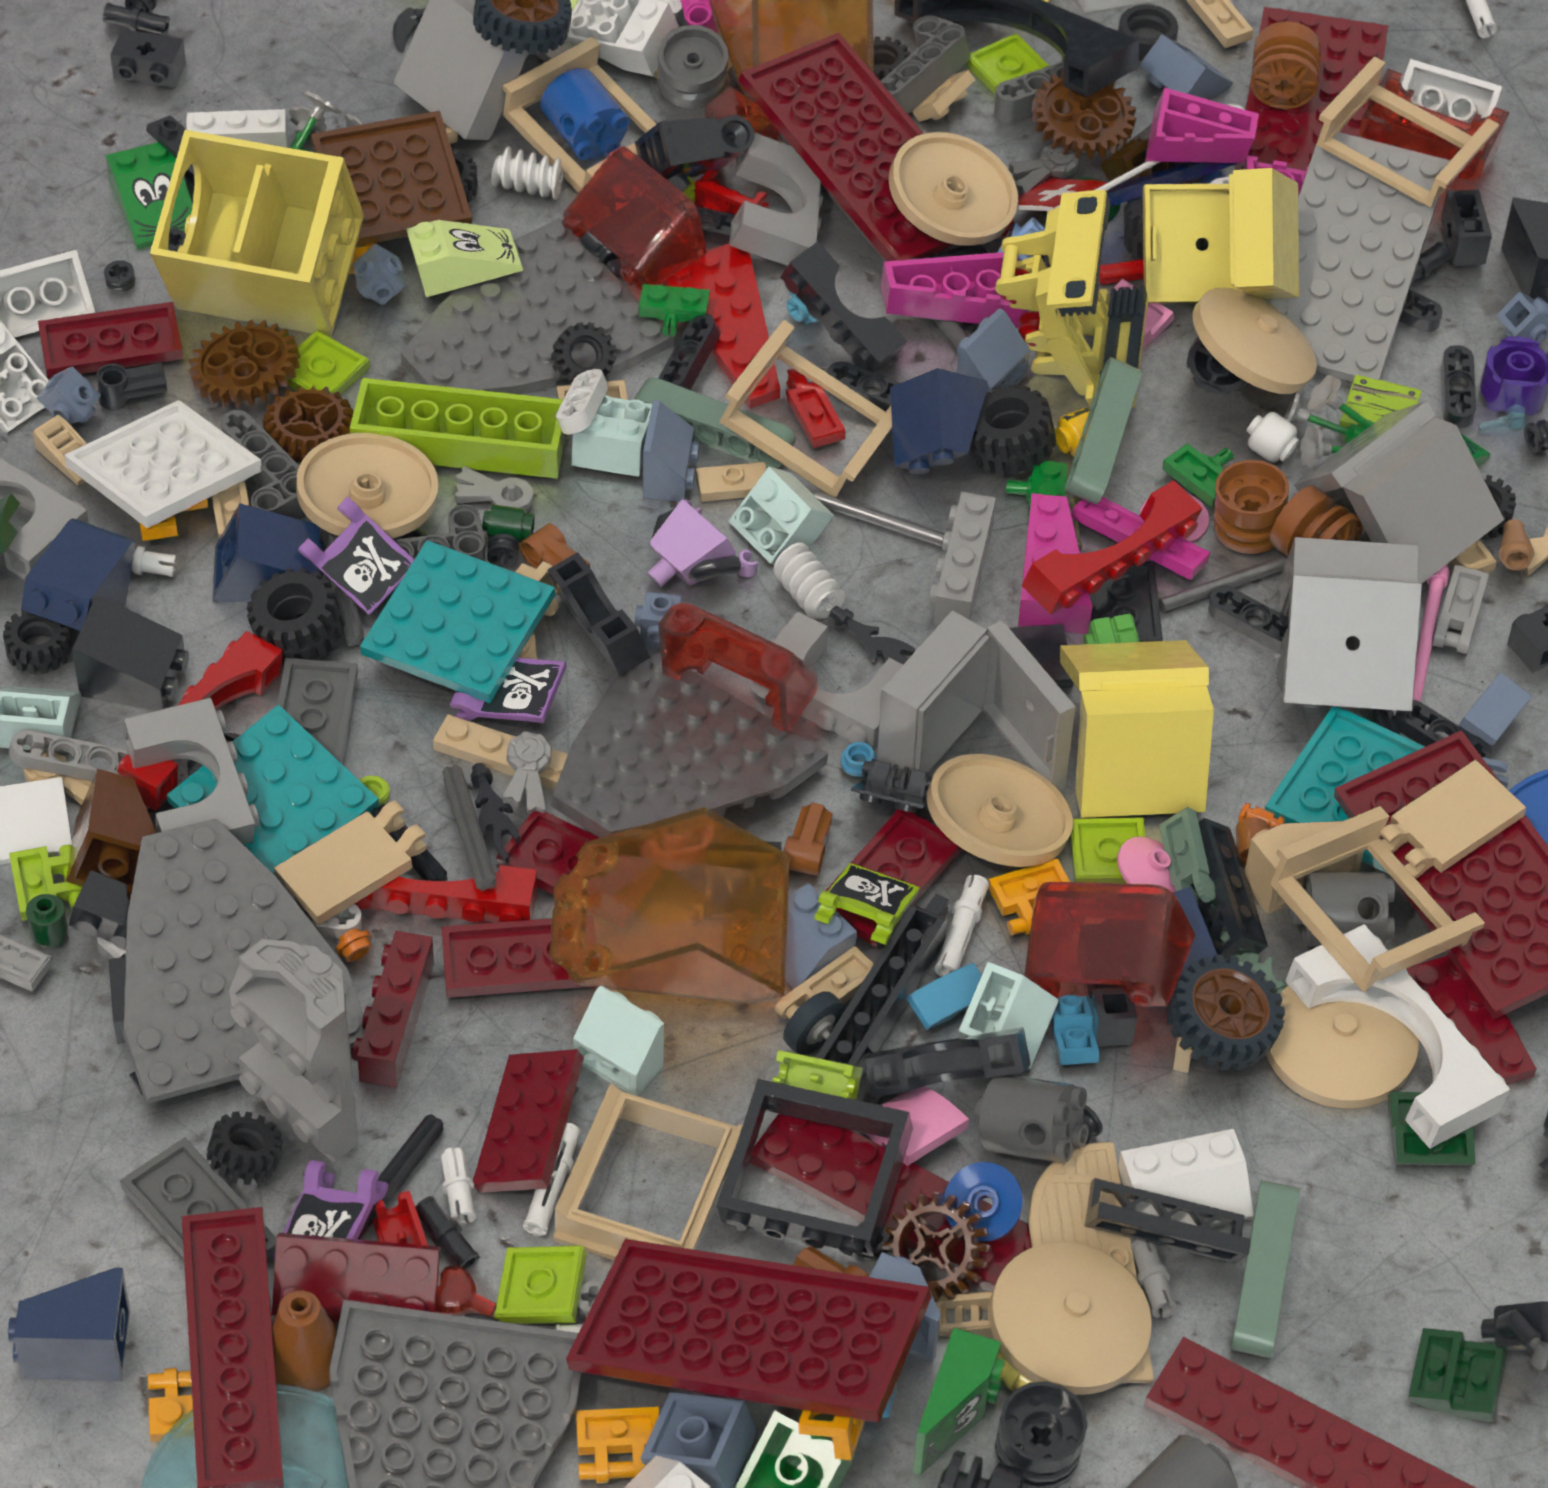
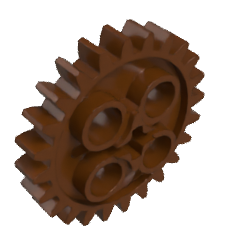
[1031,70,1137,160]
[188,320,300,408]

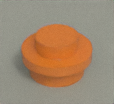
[335,928,373,962]

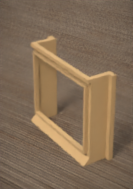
[503,36,656,200]
[1316,57,1500,208]
[720,319,892,497]
[1270,806,1485,992]
[553,1083,743,1260]

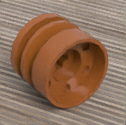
[1251,21,1321,109]
[1214,460,1289,554]
[1269,485,1363,557]

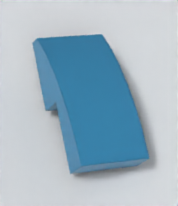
[906,963,982,1030]
[1051,995,1099,1065]

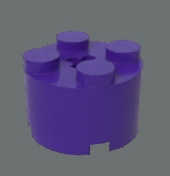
[1480,336,1548,415]

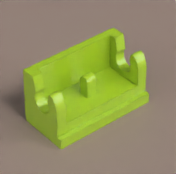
[773,1050,863,1100]

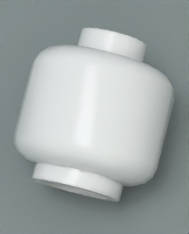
[1246,412,1299,463]

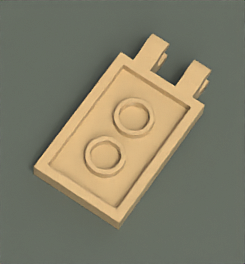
[1380,760,1526,879]
[274,800,427,925]

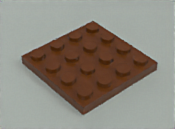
[311,110,472,246]

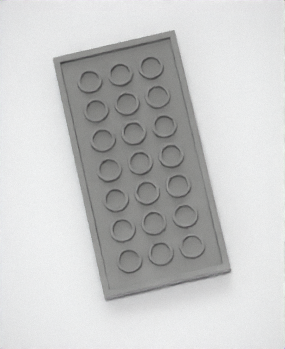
[1264,129,1450,382]

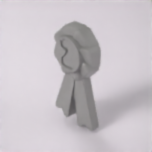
[455,466,534,510]
[503,731,552,814]

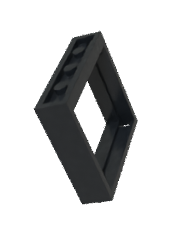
[716,1079,913,1257]

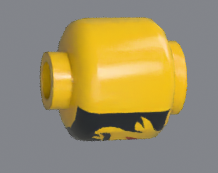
[1055,408,1090,457]

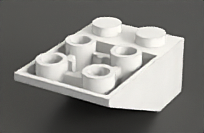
[566,0,679,76]
[0,320,49,433]

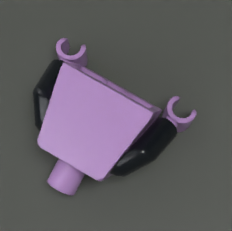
[647,499,759,588]

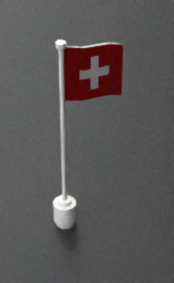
[1017,104,1245,211]

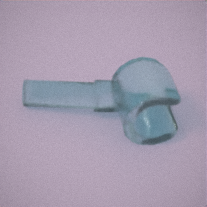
[1478,405,1525,432]

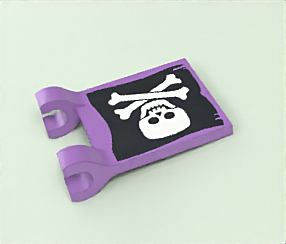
[298,496,414,615]
[450,658,567,723]
[272,1160,389,1261]

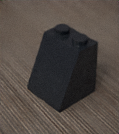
[1501,197,1548,304]
[72,596,189,711]

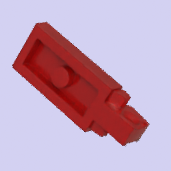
[785,368,846,448]

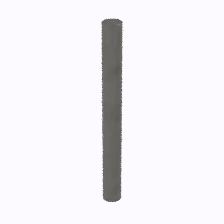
[814,491,945,547]
[1159,555,1287,612]

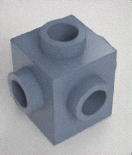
[353,244,406,305]
[1496,291,1548,343]
[36,366,101,425]
[634,592,687,651]

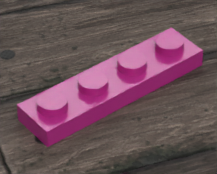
[1071,496,1210,580]

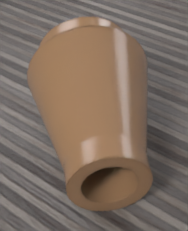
[1499,519,1534,570]

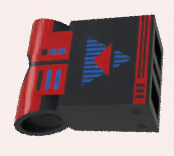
[635,115,754,186]

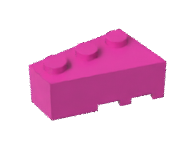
[1145,88,1259,163]

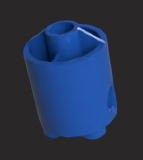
[540,68,630,160]

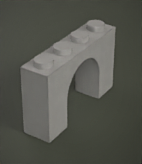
[729,133,823,266]
[0,455,89,579]
[750,611,903,751]
[123,698,259,844]

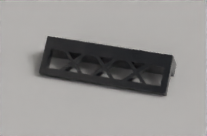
[1190,818,1268,959]
[1084,1178,1251,1263]

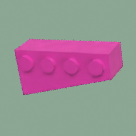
[880,252,1028,328]
[1018,493,1092,634]

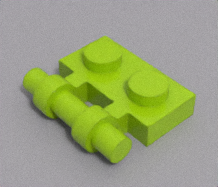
[9,844,83,921]

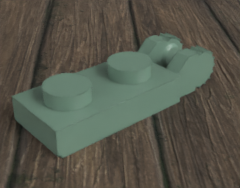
[1159,807,1216,907]

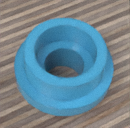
[840,742,877,777]

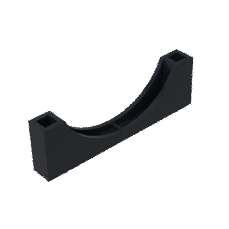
[894,0,1139,97]

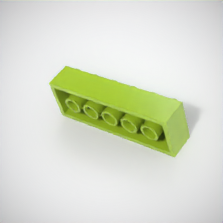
[350,378,567,479]

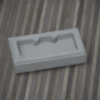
[0,934,53,992]

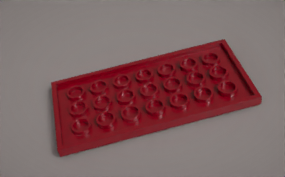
[1234,7,1389,171]
[738,32,955,261]
[1334,730,1548,1019]
[566,1239,931,1423]

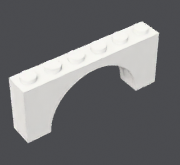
[1285,924,1511,1149]

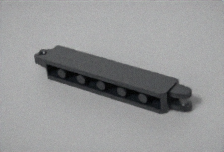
[816,894,949,1078]

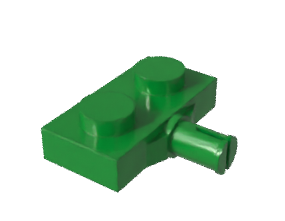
[639,284,710,337]
[1162,443,1234,508]
[1006,461,1068,516]

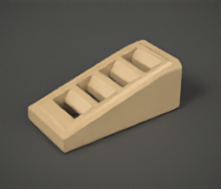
[33,415,87,486]
[935,1291,994,1339]

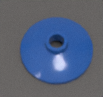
[944,1162,1023,1242]

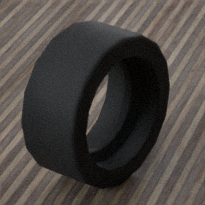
[1118,4,1179,61]

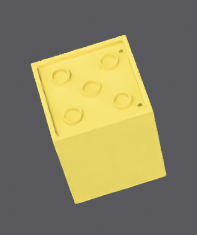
[150,130,364,337]

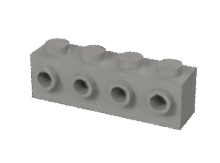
[929,492,996,625]

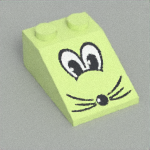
[406,220,523,297]

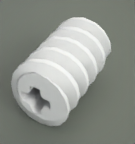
[491,147,563,200]
[773,542,846,620]

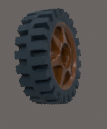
[473,0,572,55]
[1166,955,1285,1070]

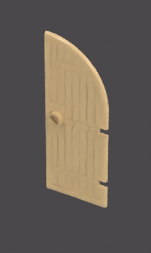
[1028,1142,1154,1383]

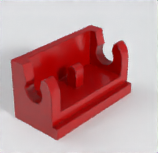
[695,169,769,215]
[373,1190,428,1246]

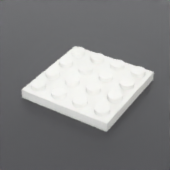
[64,400,262,528]

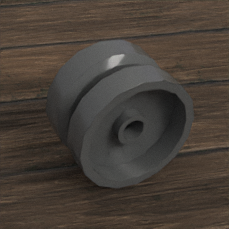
[658,25,729,109]

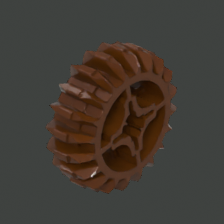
[263,384,354,463]
[882,1192,991,1302]

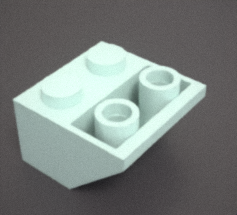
[571,395,652,477]
[729,466,834,565]
[0,686,81,753]
[958,962,1059,1071]
[573,985,664,1096]

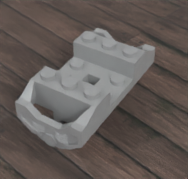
[229,939,358,1163]

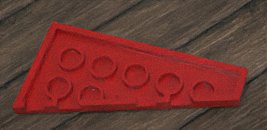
[658,243,780,409]

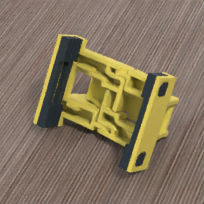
[995,190,1149,408]

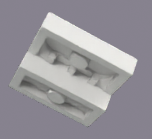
[0,777,72,865]

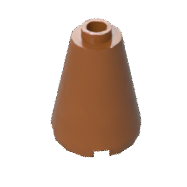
[272,1290,337,1394]

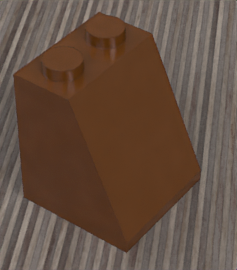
[66,768,156,900]

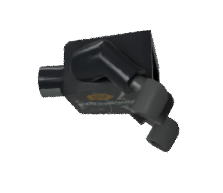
[1481,1301,1548,1370]

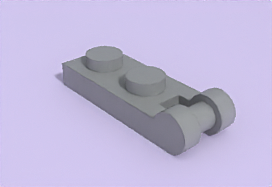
[1432,565,1489,655]

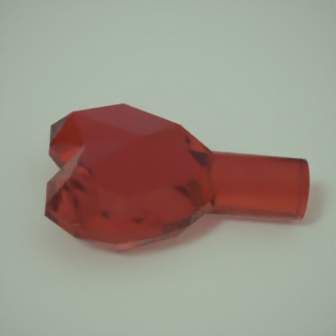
[436,1264,496,1317]

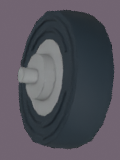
[783,991,846,1055]

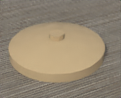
[889,132,1018,246]
[1192,287,1317,394]
[296,433,438,539]
[927,754,1073,867]
[1266,986,1419,1109]
[989,1242,1152,1395]

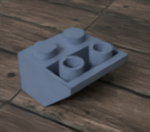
[955,308,1030,393]

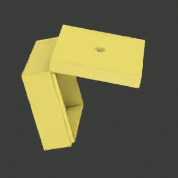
[1143,168,1299,304]
[1060,640,1214,818]

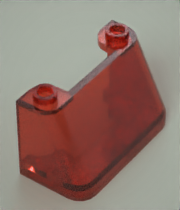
[1359,68,1510,180]
[562,146,707,292]
[658,603,818,733]
[1023,882,1196,1007]

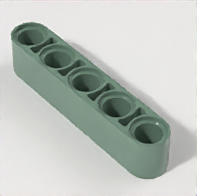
[1064,357,1142,505]
[633,377,796,469]
[1231,1180,1300,1358]

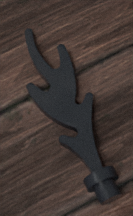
[829,606,915,665]
[470,763,520,863]

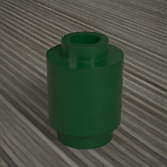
[482,504,535,543]
[26,894,68,949]

